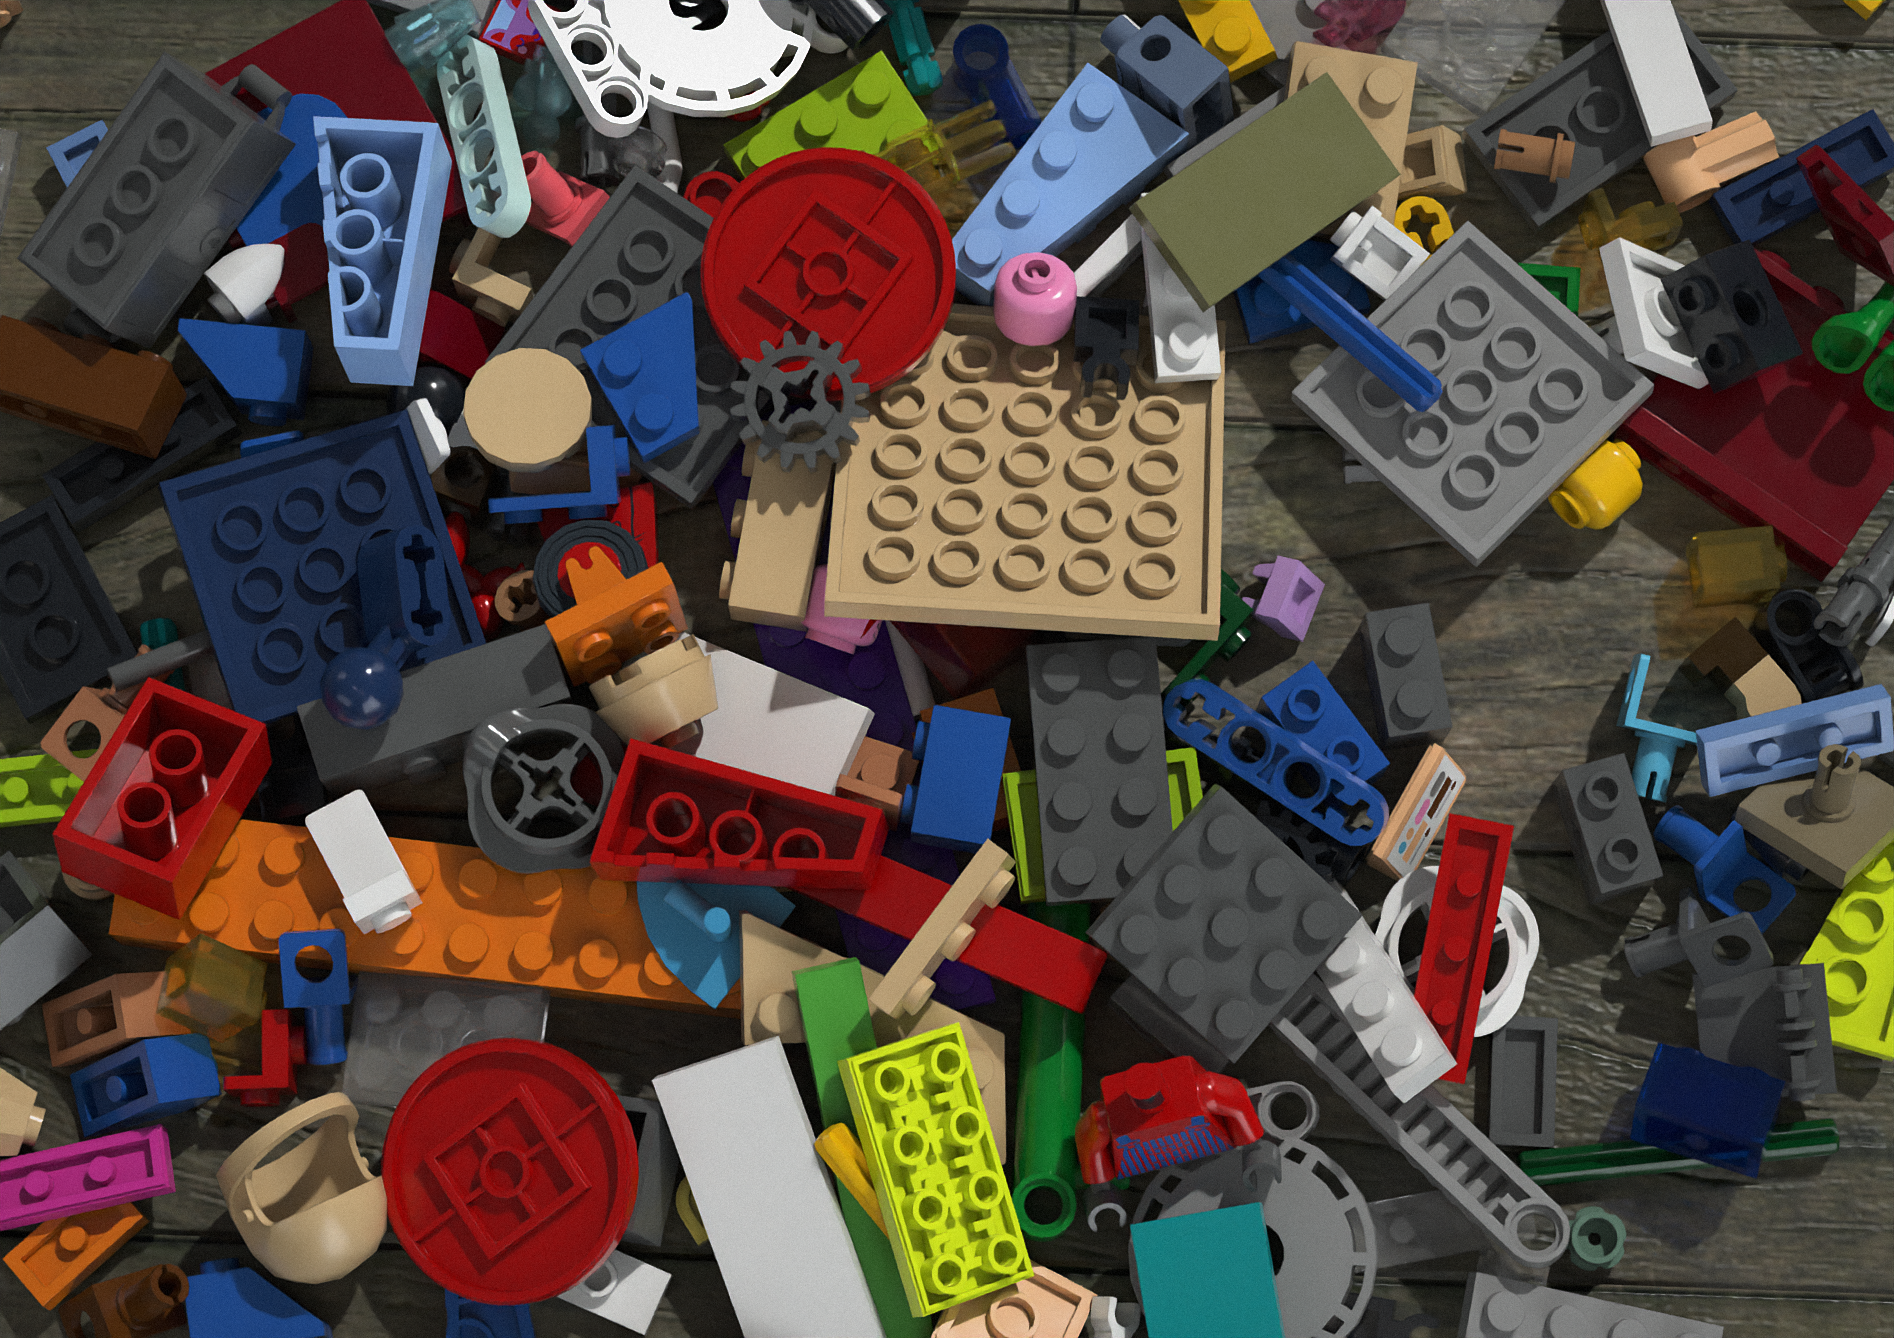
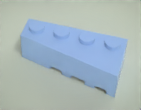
[952,63,1189,306]
[313,116,452,386]

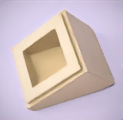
[1397,125,1468,201]

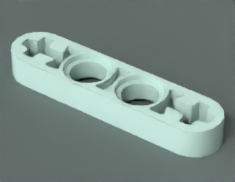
[437,33,531,238]

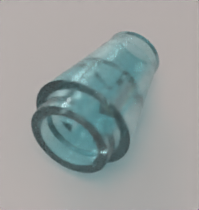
[384,0,482,73]

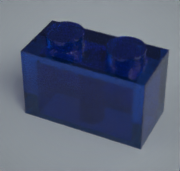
[1630,1042,1785,1179]

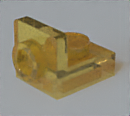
[1578,188,1683,264]

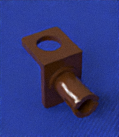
[58,1264,189,1338]

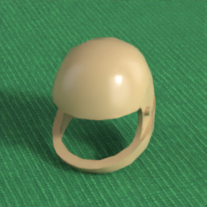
[216,1092,387,1284]

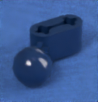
[320,524,451,730]

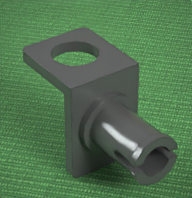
[1624,887,1773,988]

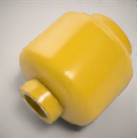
[1548,439,1643,530]

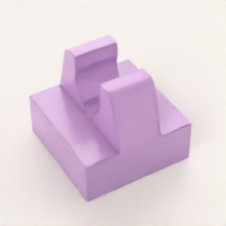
[1242,556,1325,642]

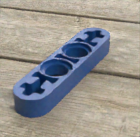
[1163,679,1389,846]

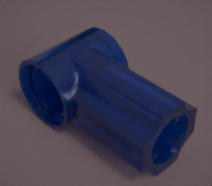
[952,24,1042,155]

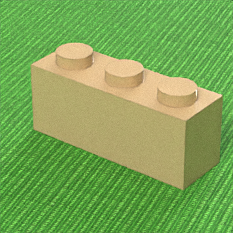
[719,420,838,632]

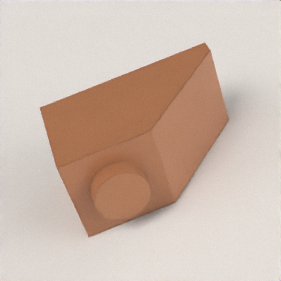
[42,970,191,1067]

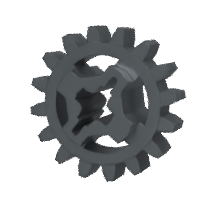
[730,331,871,473]

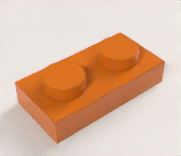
[2,1202,150,1311]

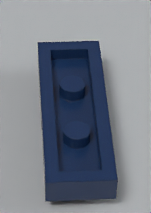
[1708,109,1894,247]

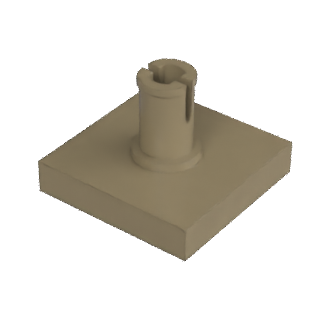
[1735,744,1894,890]

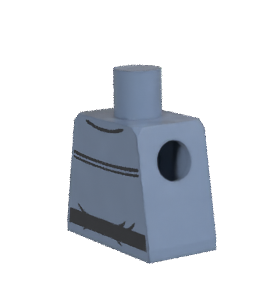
[1100,14,1234,152]

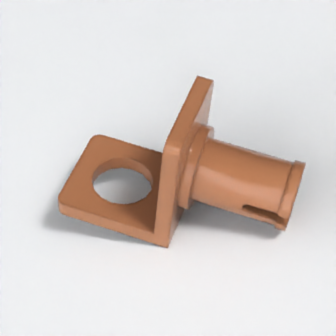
[41,644,176,781]

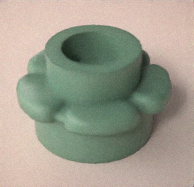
[1566,1206,1627,1271]

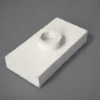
[556,1250,672,1336]

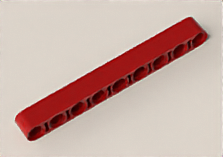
[570,744,1108,1014]

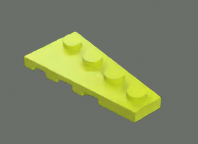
[1799,840,1894,1062]

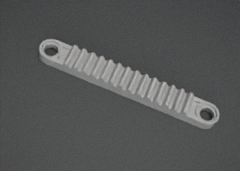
[1267,973,1570,1269]

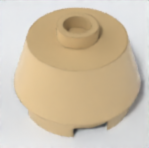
[589,634,718,749]

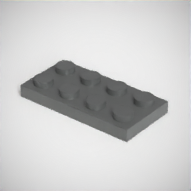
[1461,7,1737,234]
[1026,637,1173,906]

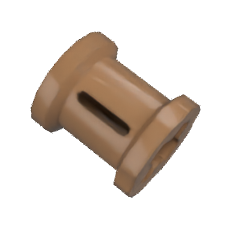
[495,570,550,632]

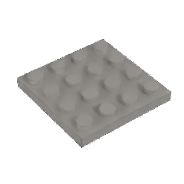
[1292,221,1654,567]

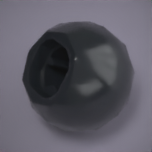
[386,363,465,437]

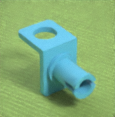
[1616,653,1697,803]

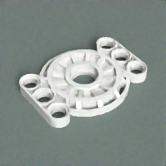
[528,0,848,138]

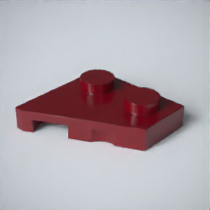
[1796,145,1894,286]

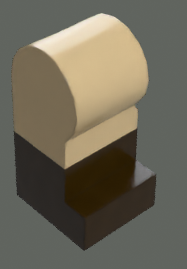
[1678,617,1802,720]

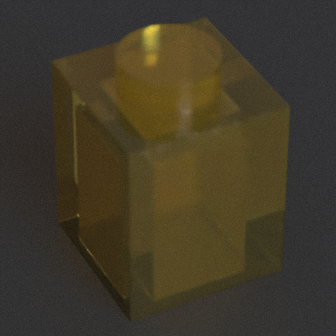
[1685,526,1787,609]
[156,933,268,1043]

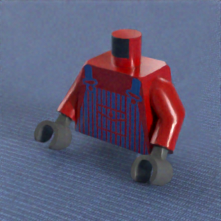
[1075,1056,1282,1232]

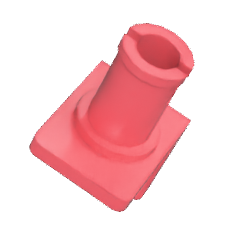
[521,151,610,248]

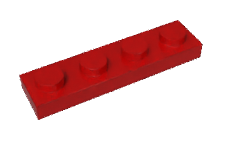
[1414,813,1514,1085]

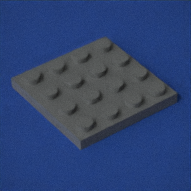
[485,165,773,510]

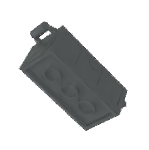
[17,51,296,349]

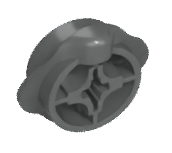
[463,704,624,874]

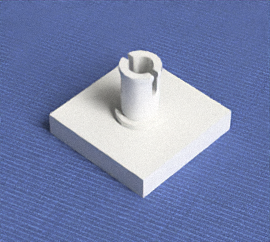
[1590,237,1709,389]

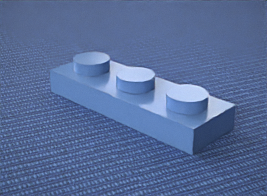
[1696,684,1894,797]

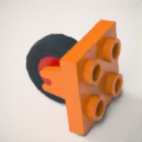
[533,519,688,687]

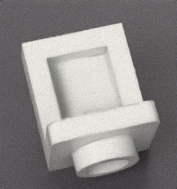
[1330,206,1430,301]

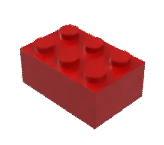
[52,677,272,920]

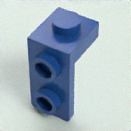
[488,425,630,524]

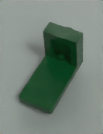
[1161,569,1254,709]

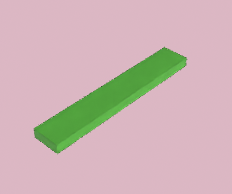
[791,957,933,1338]

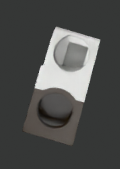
[430,409,501,530]

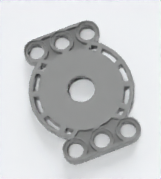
[1128,1081,1378,1338]

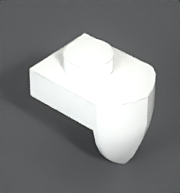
[204,244,285,327]

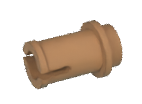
[1494,129,1575,183]

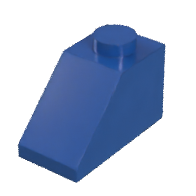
[178,318,314,426]
[70,1032,222,1137]
[185,1258,333,1338]

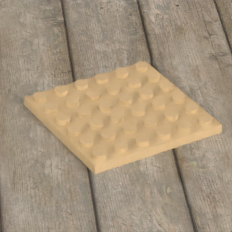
[824,304,1226,641]

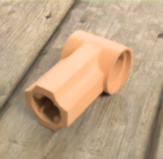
[1643,111,1779,214]

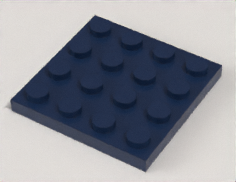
[158,409,486,724]

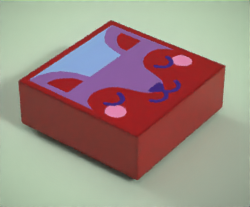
[479,0,562,70]

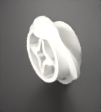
[1375,866,1539,1037]

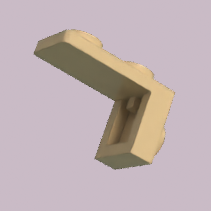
[449,228,534,327]

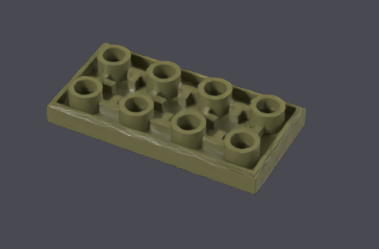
[1129,72,1401,313]

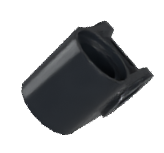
[1753,589,1864,704]

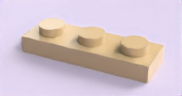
[868,838,1016,1021]

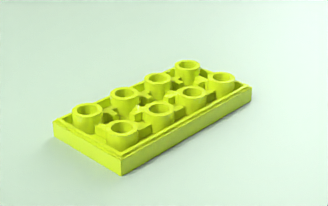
[837,1022,1034,1318]

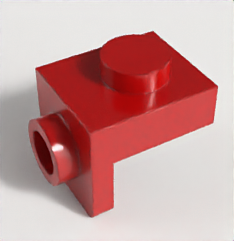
[223,1009,307,1107]

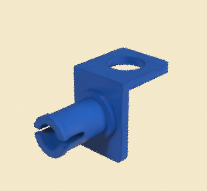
[1653,805,1796,935]
[279,929,359,1065]

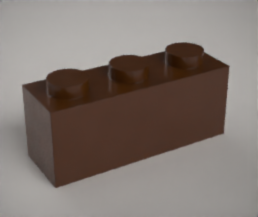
[0,315,187,459]

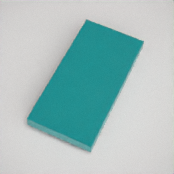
[1130,1202,1285,1338]

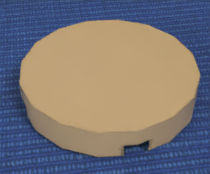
[463,348,593,473]

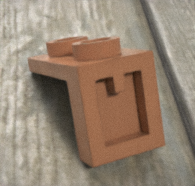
[835,736,920,832]

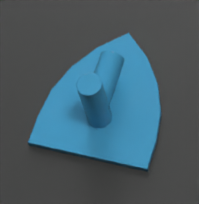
[637,880,796,1010]

